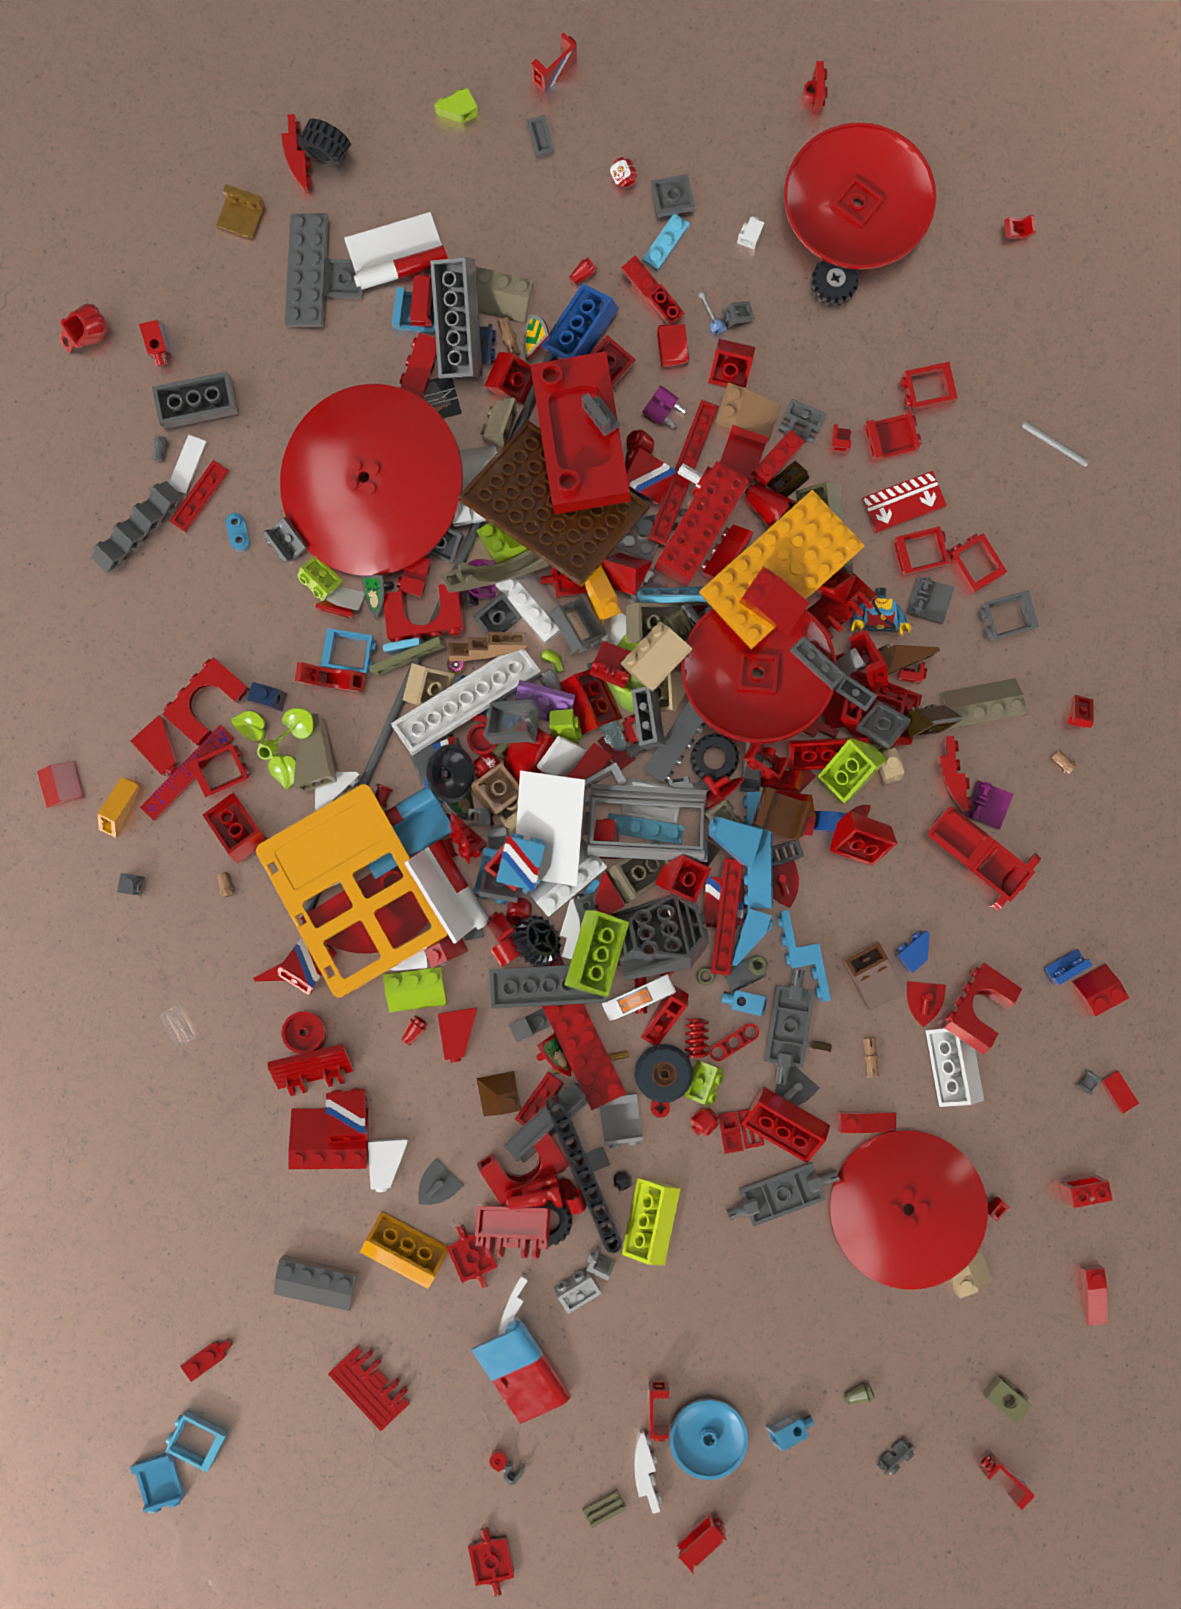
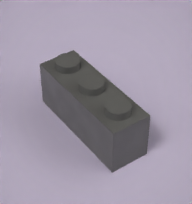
[631,686,665,749]

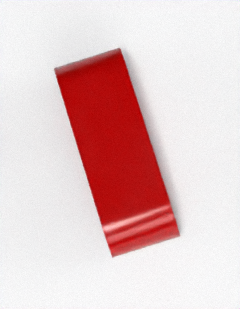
[708,1022,759,1061]

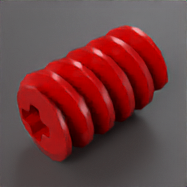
[685,1018,709,1058]

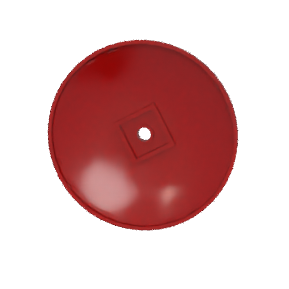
[784,122,936,270]
[681,608,837,744]

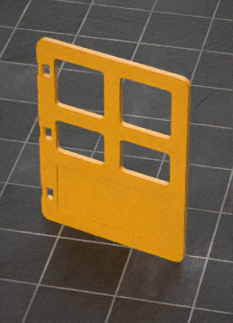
[256,784,448,998]

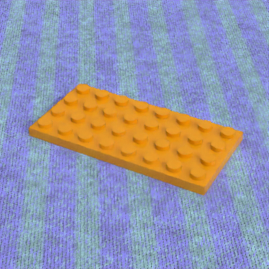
[699,490,865,649]

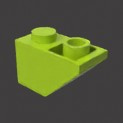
[434,87,479,123]
[549,709,582,744]

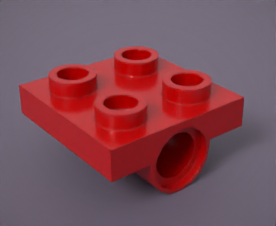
[802,61,828,114]

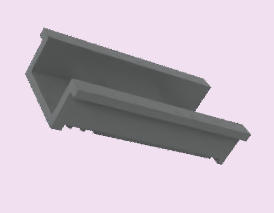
[503,1080,588,1163]

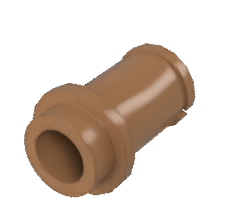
[1052,749,1077,774]
[216,872,235,897]

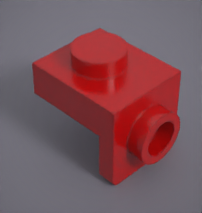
[1004,215,1036,239]
[621,714,637,745]

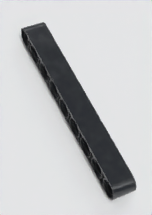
[545,1096,622,1253]

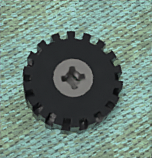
[810,260,860,307]

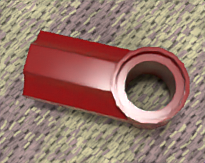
[559,1178,586,1215]

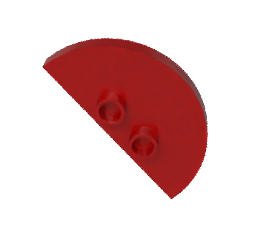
[300,842,435,954]

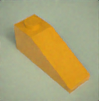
[585,565,621,619]

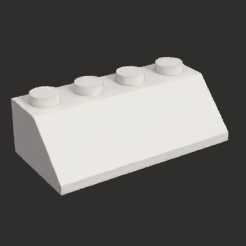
[495,572,574,645]
[528,839,607,917]
[925,1027,984,1107]

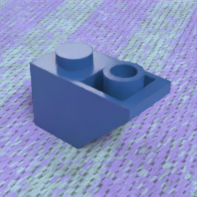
[895,930,930,973]

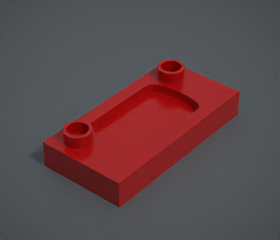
[530,351,631,514]

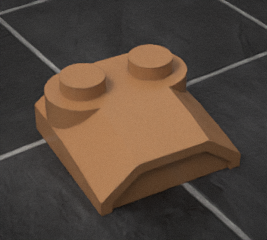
[471,762,519,816]

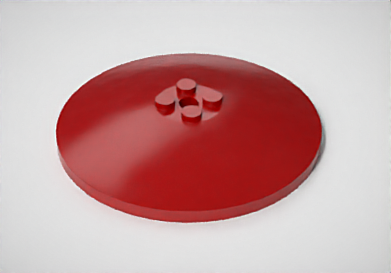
[830,1130,988,1290]

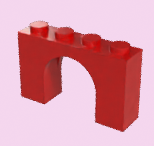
[383,584,466,642]
[162,657,250,746]
[944,963,1022,1054]
[477,1132,569,1207]

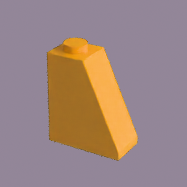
[97,777,139,838]

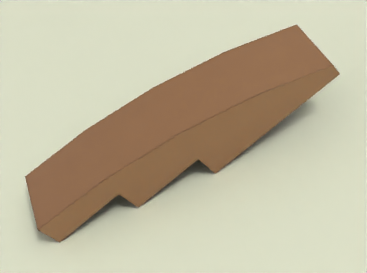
[448,632,527,661]

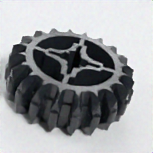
[512,915,562,967]

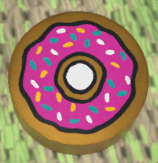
[447,659,466,675]

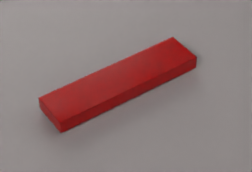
[169,460,230,533]

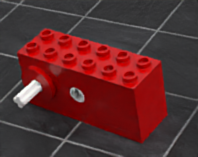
[653,461,749,587]

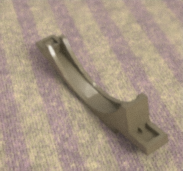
[440,550,549,592]

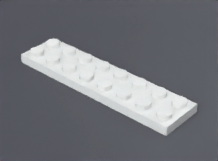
[391,649,541,756]

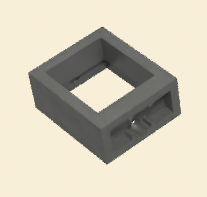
[980,590,1040,642]

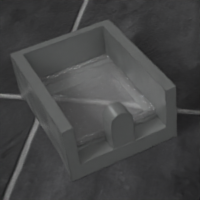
[547,594,607,654]
[484,699,541,745]

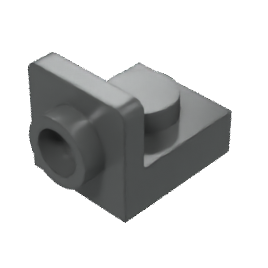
[722,301,755,328]

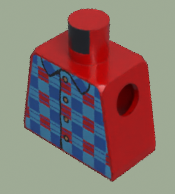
[139,319,170,367]

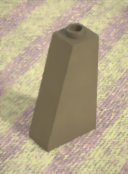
[294,713,337,793]

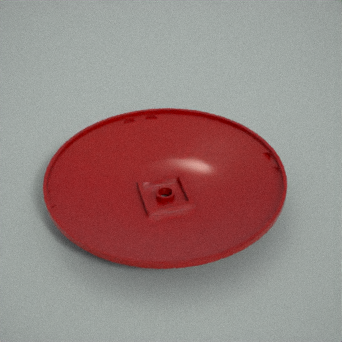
[280,384,463,576]

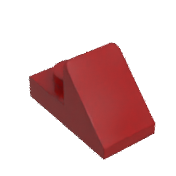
[1068,695,1094,728]

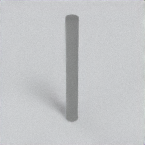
[1021,420,1089,467]

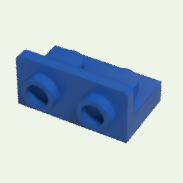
[1045,949,1093,985]

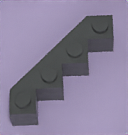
[91,481,183,573]

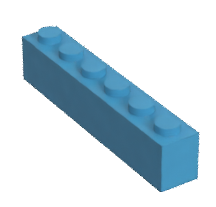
[744,792,773,908]

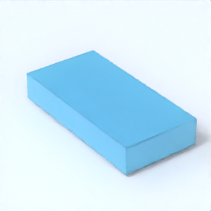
[383,638,425,654]

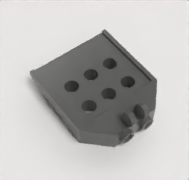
[611,894,709,980]

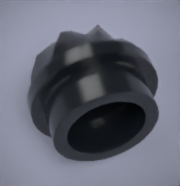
[614,1172,633,1192]

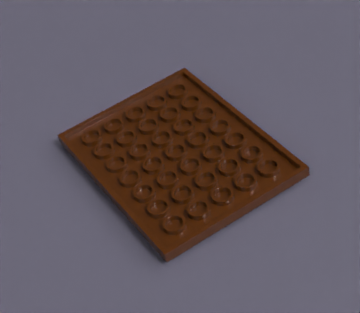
[458,420,650,587]

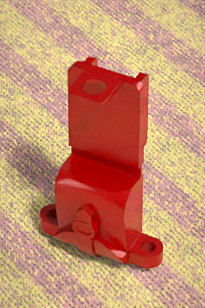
[928,806,1042,911]

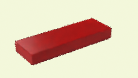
[515,1072,564,1126]

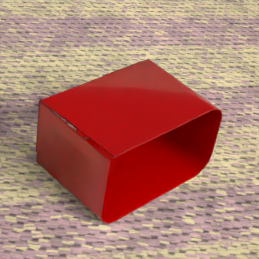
[657,324,689,368]

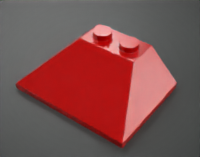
[840,670,922,746]

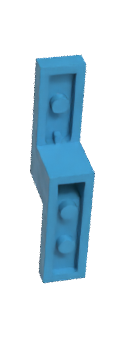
[777,910,831,1002]

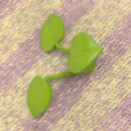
[230,708,314,789]

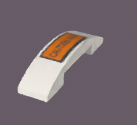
[602,974,676,1021]

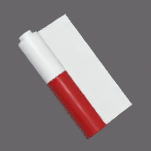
[344,212,448,290]
[405,839,489,943]

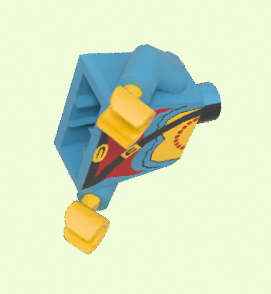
[851,588,911,636]

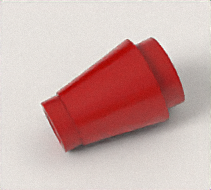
[569,257,597,285]
[401,1016,427,1045]

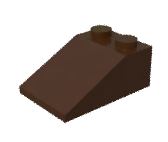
[878,644,940,675]

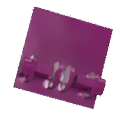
[964,780,1014,830]

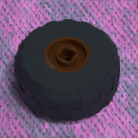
[635,1044,693,1103]

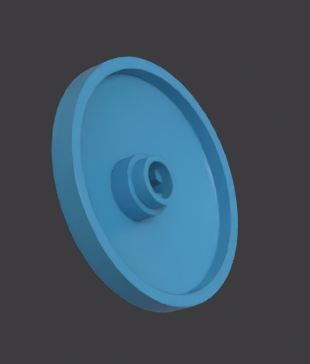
[669,1398,748,1480]

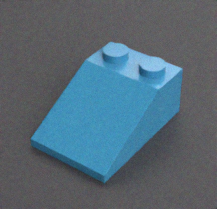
[731,909,773,966]

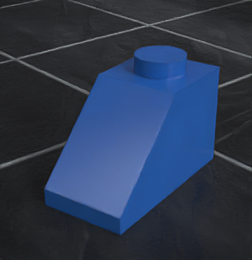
[814,811,847,832]

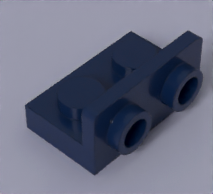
[479,324,496,366]

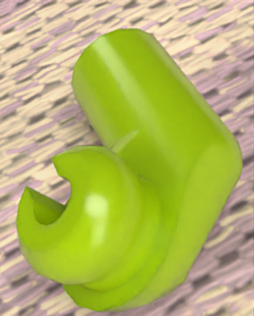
[541,649,565,673]

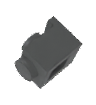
[117,873,145,896]

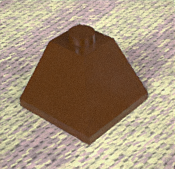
[476,1071,522,1117]

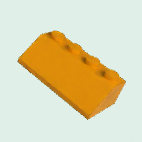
[360,1211,448,1289]

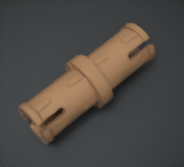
[497,317,521,356]
[863,1037,880,1077]

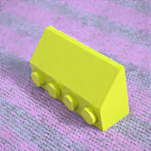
[622,1178,681,1265]

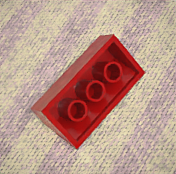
[787,737,869,770]
[741,1087,831,1163]

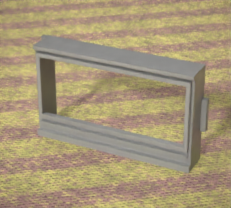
[584,784,709,862]

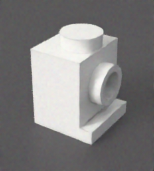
[737,216,764,249]

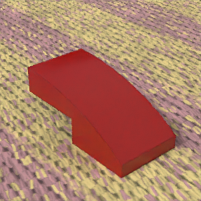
[760,768,804,791]
[718,1111,744,1155]

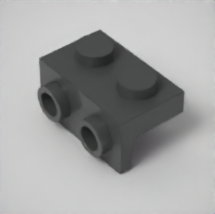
[263,517,309,563]

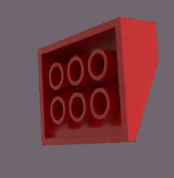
[288,1108,369,1170]

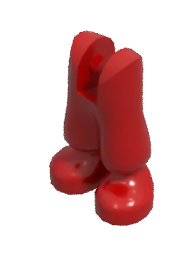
[505,1173,563,1209]

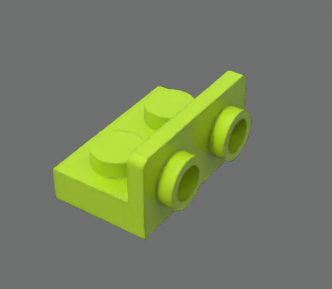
[297,556,343,601]
[684,1060,724,1106]

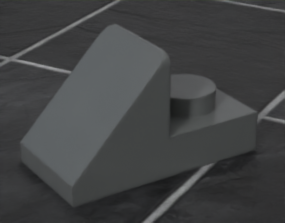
[509,1008,551,1042]

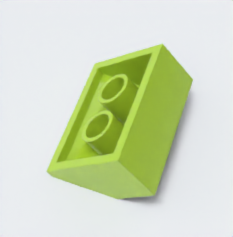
[818,738,888,804]
[383,967,447,1012]

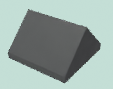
[429,527,464,564]
[473,592,522,635]

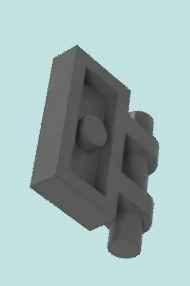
[779,399,827,444]

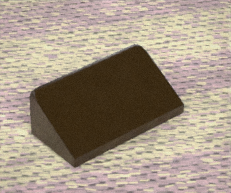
[767,460,810,497]

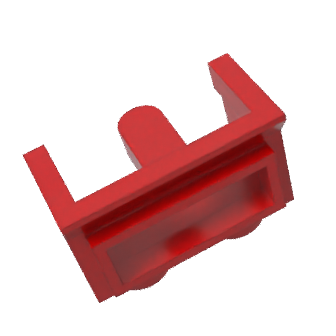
[743,743,790,780]

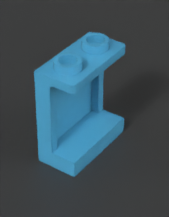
[392,287,436,335]
[130,1452,185,1514]

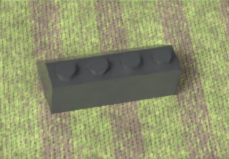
[274,1255,358,1311]

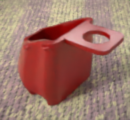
[59,304,107,353]

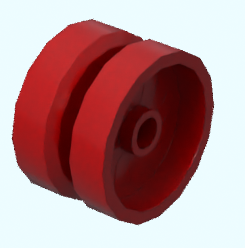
[281,1011,328,1054]

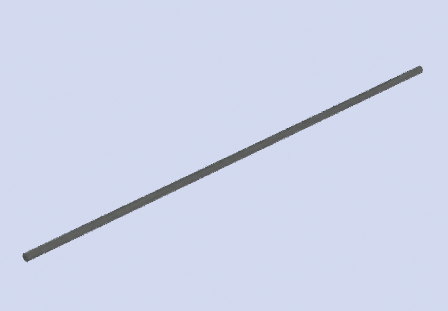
[299,351,555,925]

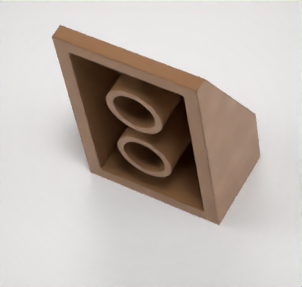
[715,383,781,441]

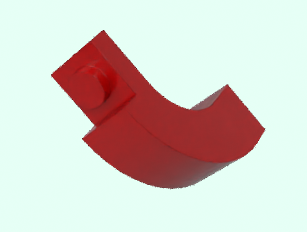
[295,662,366,692]

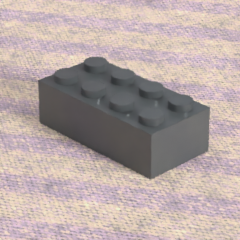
[152,371,238,429]

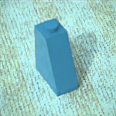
[708,816,763,868]

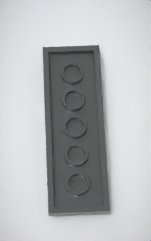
[285,213,329,327]
[489,965,608,1009]

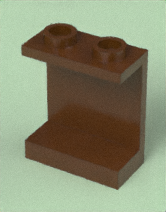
[751,787,812,840]

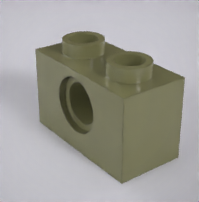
[983,1376,1032,1423]

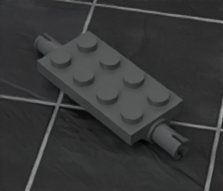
[764,968,815,1085]
[726,1162,840,1227]

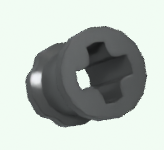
[1077,1070,1102,1096]

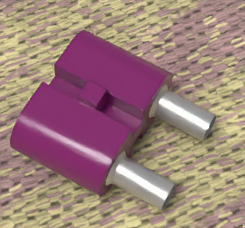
[642,385,687,430]

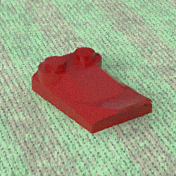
[591,335,636,388]

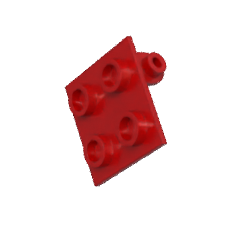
[589,640,631,689]
[449,813,481,864]

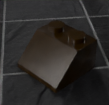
[904,704,963,738]

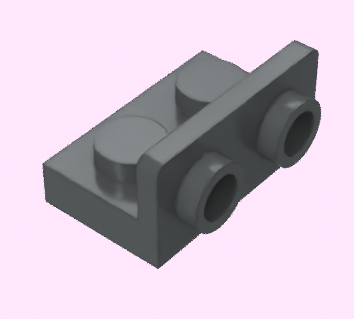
[581,393,620,436]

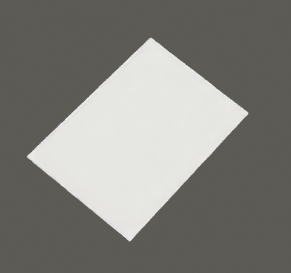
[516,771,585,886]

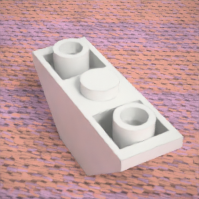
[315,772,361,811]

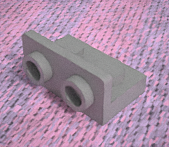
[554,1268,602,1314]

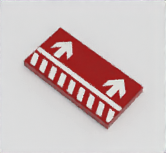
[862,471,947,534]

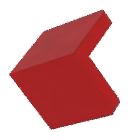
[830,424,852,452]

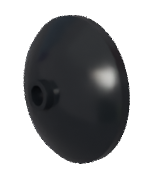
[426,744,475,803]

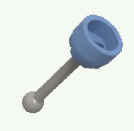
[699,291,727,335]

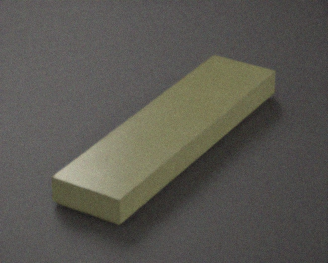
[369,637,446,676]

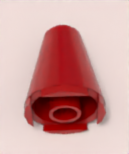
[745,483,797,528]

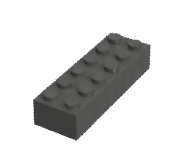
[430,257,483,379]

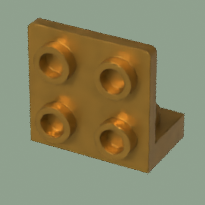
[217,184,265,239]

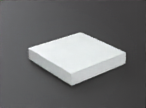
[537,735,587,777]

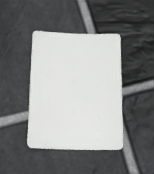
[326,586,365,610]
[601,613,626,646]

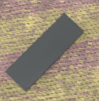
[790,636,846,690]

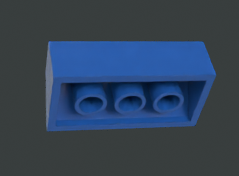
[541,283,619,360]

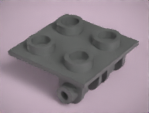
[907,576,954,624]

